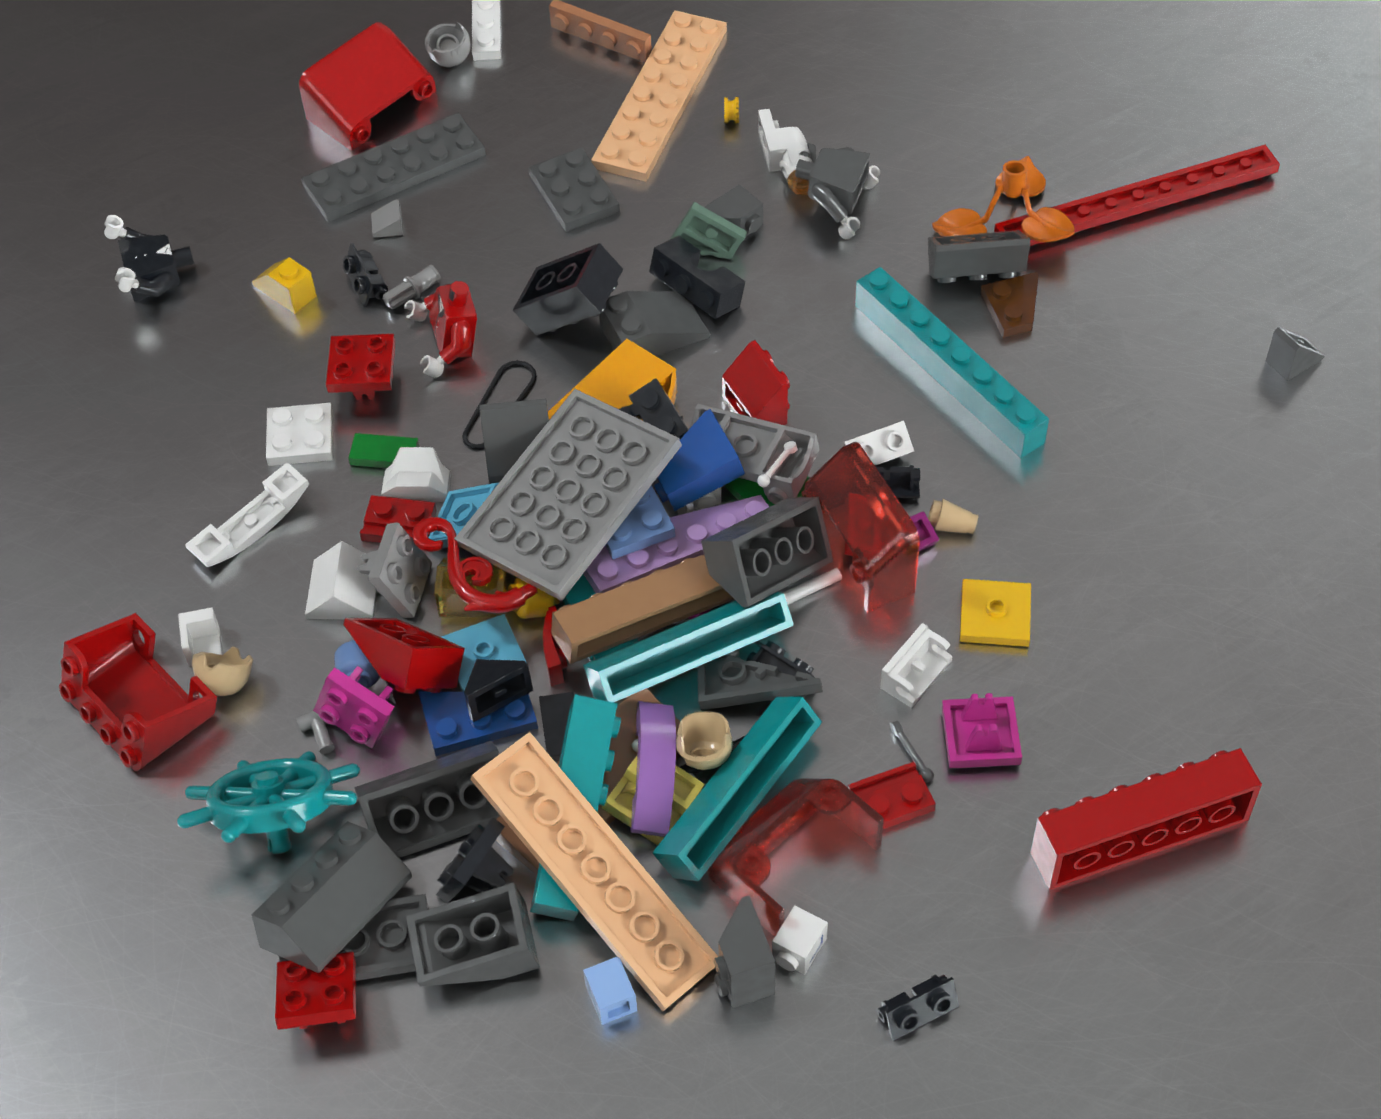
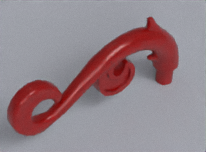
[412,517,538,614]

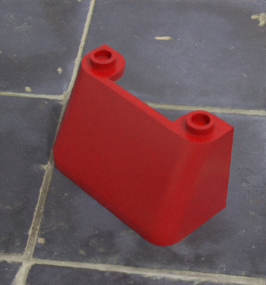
[299,22,436,151]

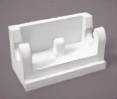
[880,623,952,708]

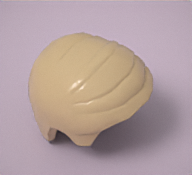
[192,646,253,696]
[676,711,733,770]

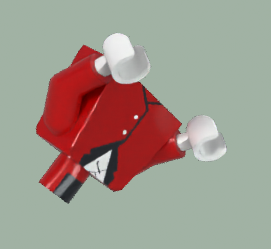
[404,281,477,378]

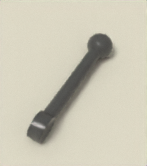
[890,721,934,782]

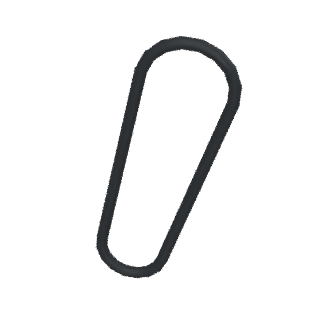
[462,360,537,449]

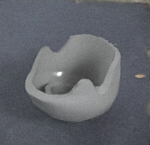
[424,22,471,67]

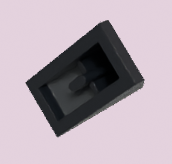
[464,659,533,722]

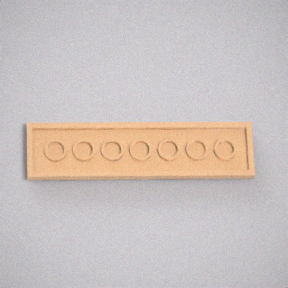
[591,10,727,182]
[470,732,718,1011]

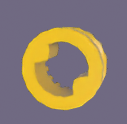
[724,97,739,124]

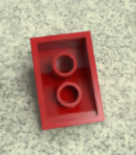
[343,618,465,694]

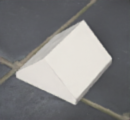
[305,541,377,620]

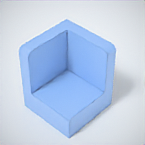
[583,957,637,1025]

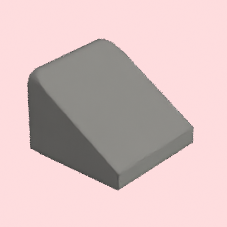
[371,199,403,238]

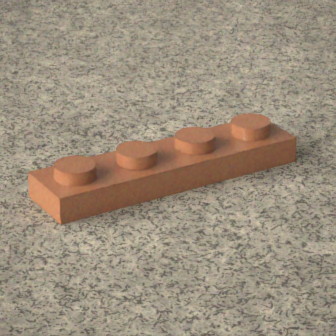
[549,0,652,62]

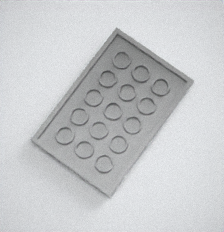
[454,389,682,601]

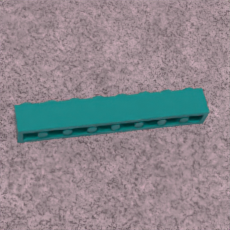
[855,267,1049,458]

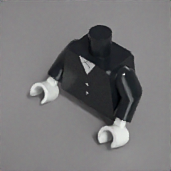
[104,215,194,302]

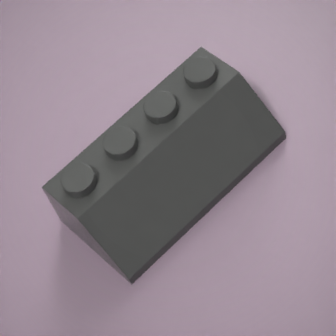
[701,497,833,607]
[354,741,500,858]
[251,821,412,973]

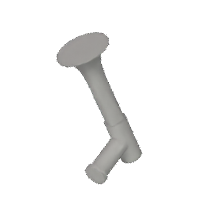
[296,677,396,754]

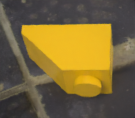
[252,257,317,314]

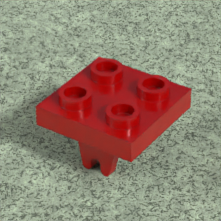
[326,334,396,400]
[275,952,356,1030]

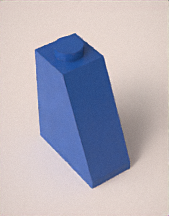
[653,409,745,511]

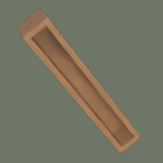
[551,554,734,664]

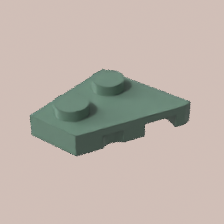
[670,202,747,259]

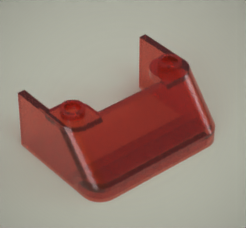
[802,442,920,613]
[708,778,884,937]

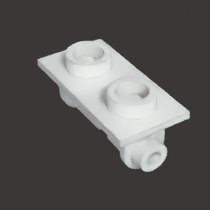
[843,421,914,469]

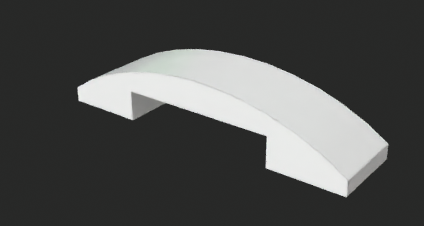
[185,462,309,567]

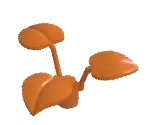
[932,156,1075,242]

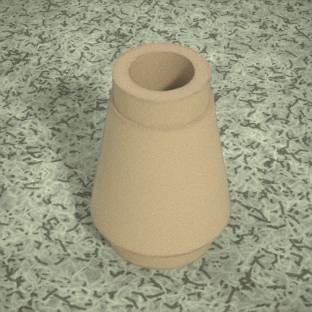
[928,499,978,534]

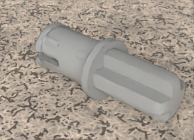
[383,265,441,309]

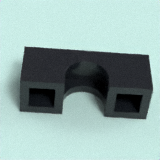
[649,236,746,319]

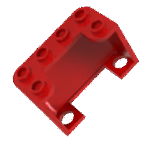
[59,613,217,771]

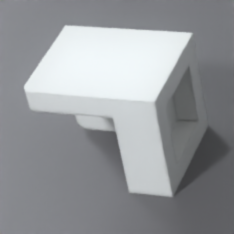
[178,607,223,666]

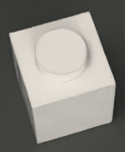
[772,905,828,975]

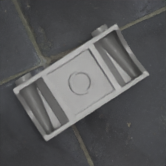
[690,404,820,504]

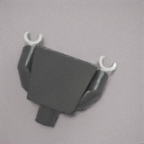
[795,147,880,240]

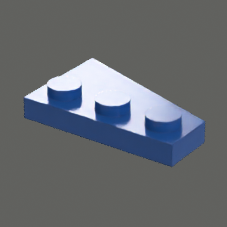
[418,692,538,756]

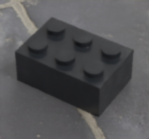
[513,243,623,336]

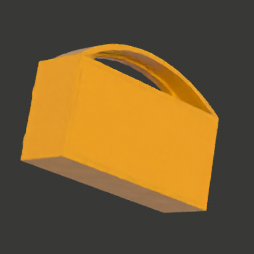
[548,339,677,421]

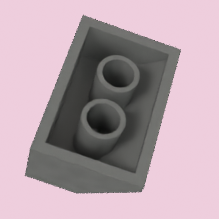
[928,230,1030,283]

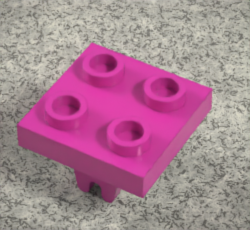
[313,666,395,749]
[941,693,1022,769]

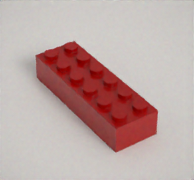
[1030,748,1262,890]

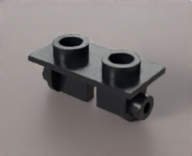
[343,243,388,307]
[853,465,920,498]
[746,640,814,698]
[877,975,959,1041]

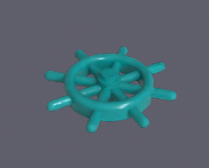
[177,751,360,854]

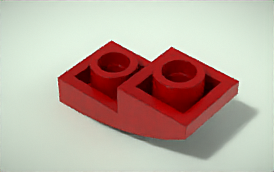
[543,606,568,686]

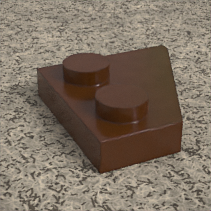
[981,272,1039,338]

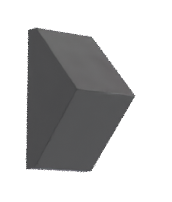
[1266,327,1325,381]

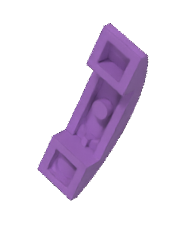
[631,701,676,837]

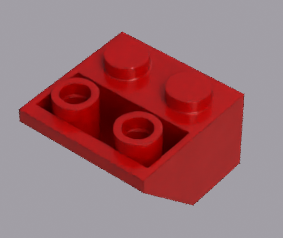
[722,340,790,425]

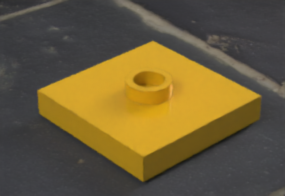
[960,579,1031,647]

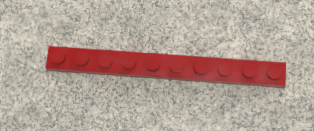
[994,144,1280,246]

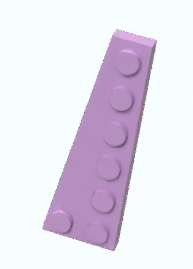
[583,495,769,593]

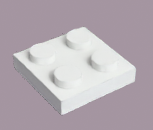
[266,403,333,466]

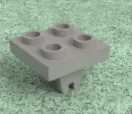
[357,523,432,618]

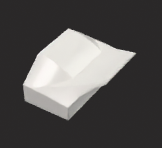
[381,447,451,502]

